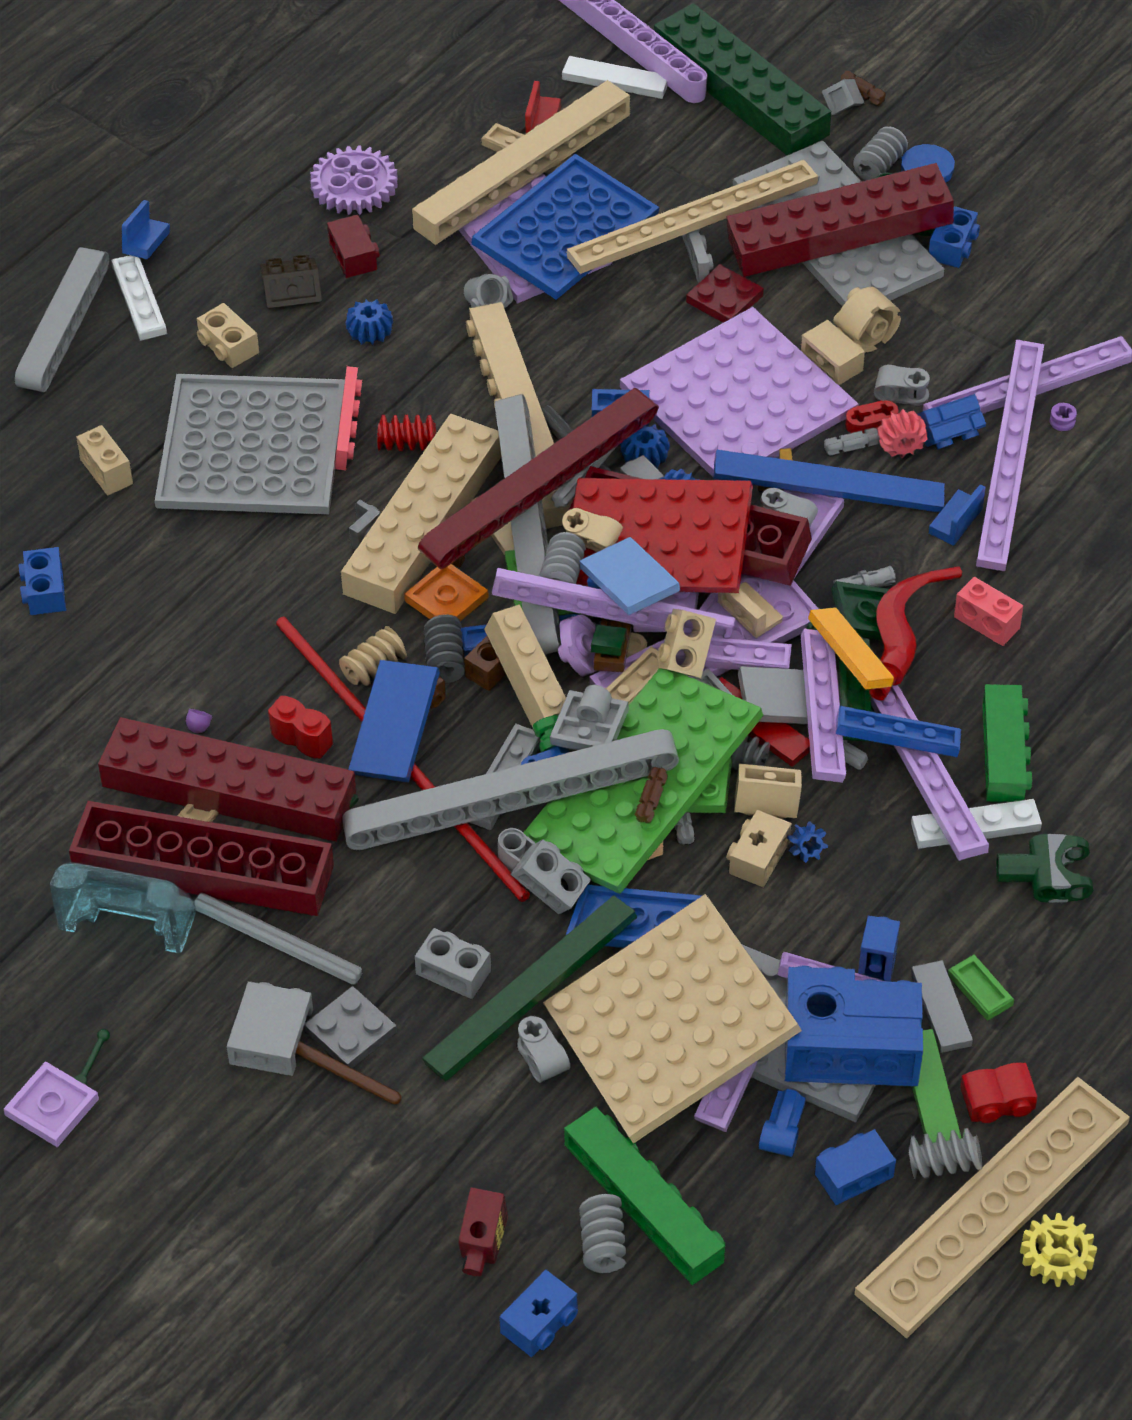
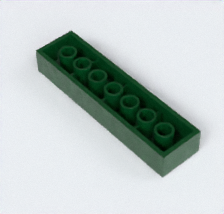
[654,3,831,155]

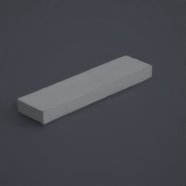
[470,723,540,830]

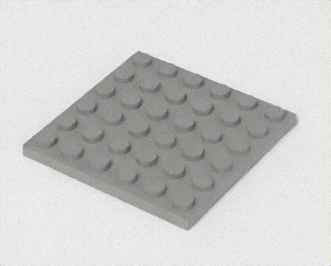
[155,374,345,514]

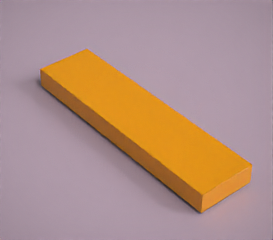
[808,608,894,689]

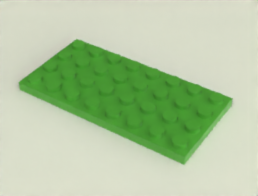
[523,668,763,894]

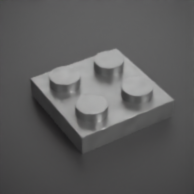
[304,986,397,1068]

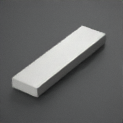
[562,56,667,99]
[111,255,167,341]

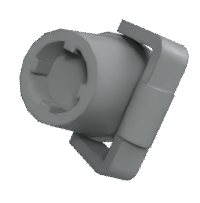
[464,274,513,308]

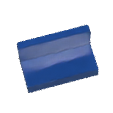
[122,200,170,259]
[928,484,986,546]

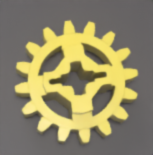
[1020,1213,1097,1287]

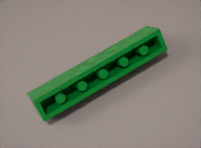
[564,1107,725,1286]

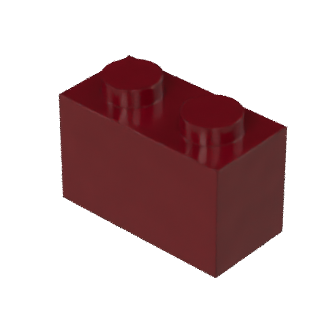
[327,215,380,278]

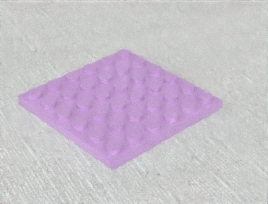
[620,307,859,480]

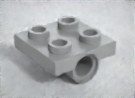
[550,685,629,750]

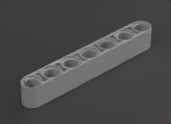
[15,247,109,392]

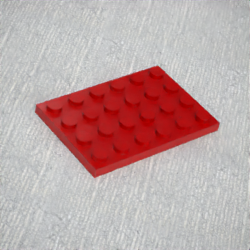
[573,478,753,593]

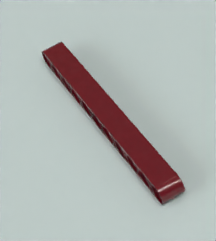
[418,388,659,569]

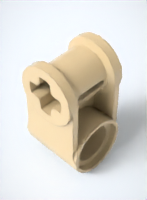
[562,508,623,552]

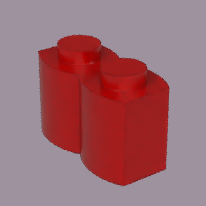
[268,696,333,759]
[961,1063,1037,1123]

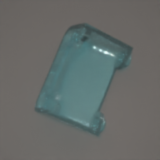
[49,863,196,953]

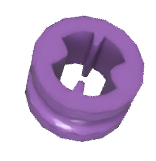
[1050,403,1077,431]

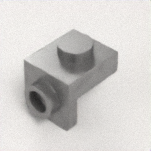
[349,500,381,550]

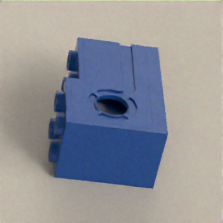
[785,965,923,1086]

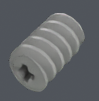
[853,127,908,181]
[539,532,586,584]
[909,1128,982,1179]
[579,1194,626,1273]

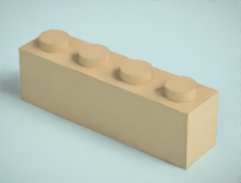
[484,604,566,727]

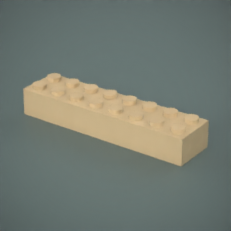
[341,414,502,614]

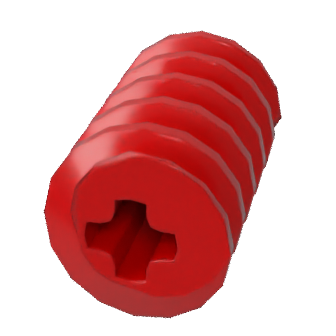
[377,415,436,451]

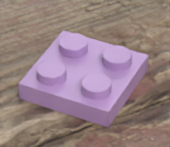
[4,1061,99,1147]

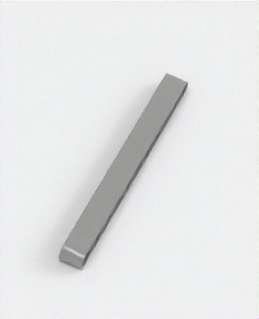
[495,394,562,655]
[342,729,679,850]

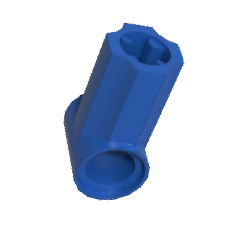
[759,1089,806,1157]

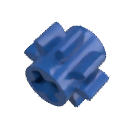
[787,821,828,863]

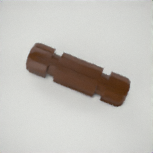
[840,71,886,105]
[635,767,668,823]

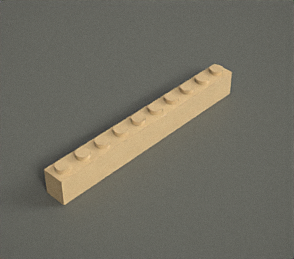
[412,80,630,245]
[466,302,574,529]

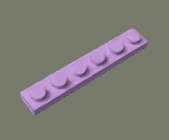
[801,628,846,783]

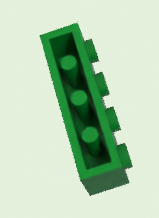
[982,684,1032,802]

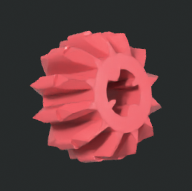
[878,409,928,458]

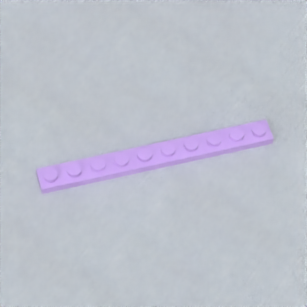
[976,340,1044,571]

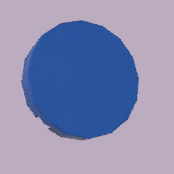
[901,144,955,183]

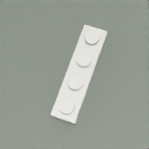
[911,799,1042,849]

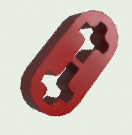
[845,400,899,433]

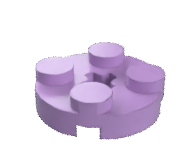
[558,615,597,677]

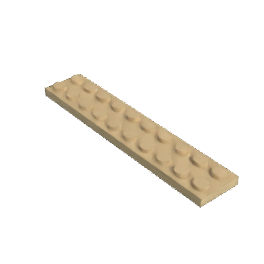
[855,1077,1130,1338]

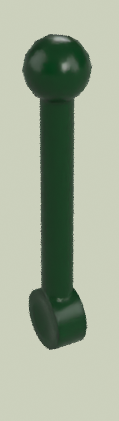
[74,1029,110,1086]

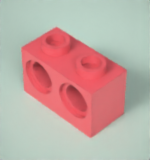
[954,577,1024,646]

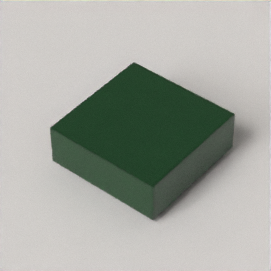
[591,625,627,656]

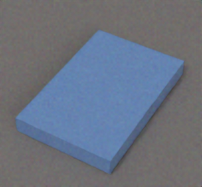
[579,537,680,615]

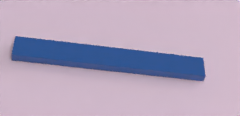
[713,449,945,512]

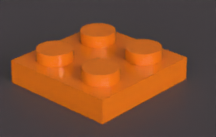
[404,564,489,621]

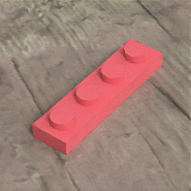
[335,366,362,471]

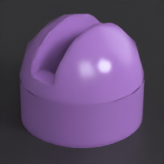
[186,709,212,733]

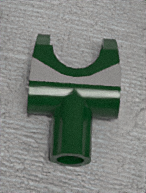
[996,834,1094,902]

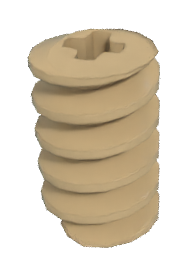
[339,626,407,686]

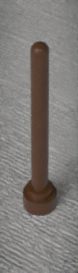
[295,1041,402,1105]

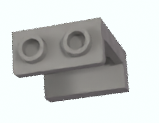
[227,982,313,1076]

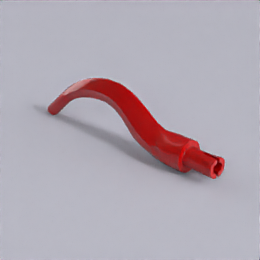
[869,566,962,701]

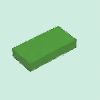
[948,954,1014,1021]

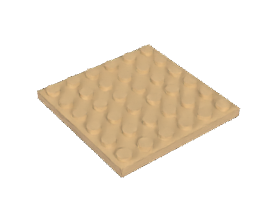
[543,894,802,1144]

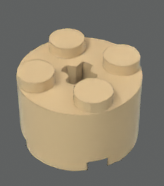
[833,287,901,352]

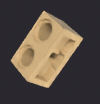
[197,303,259,368]
[76,425,133,496]
[657,609,716,678]

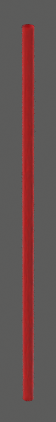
[276,617,530,902]

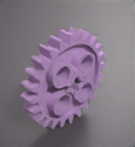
[310,145,398,215]

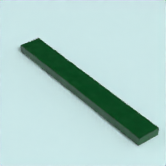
[423,895,637,1082]

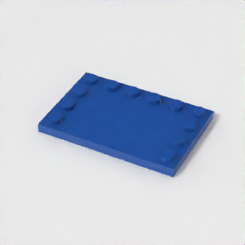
[471,154,659,300]

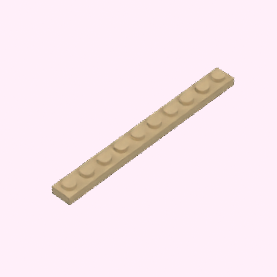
[567,160,818,274]

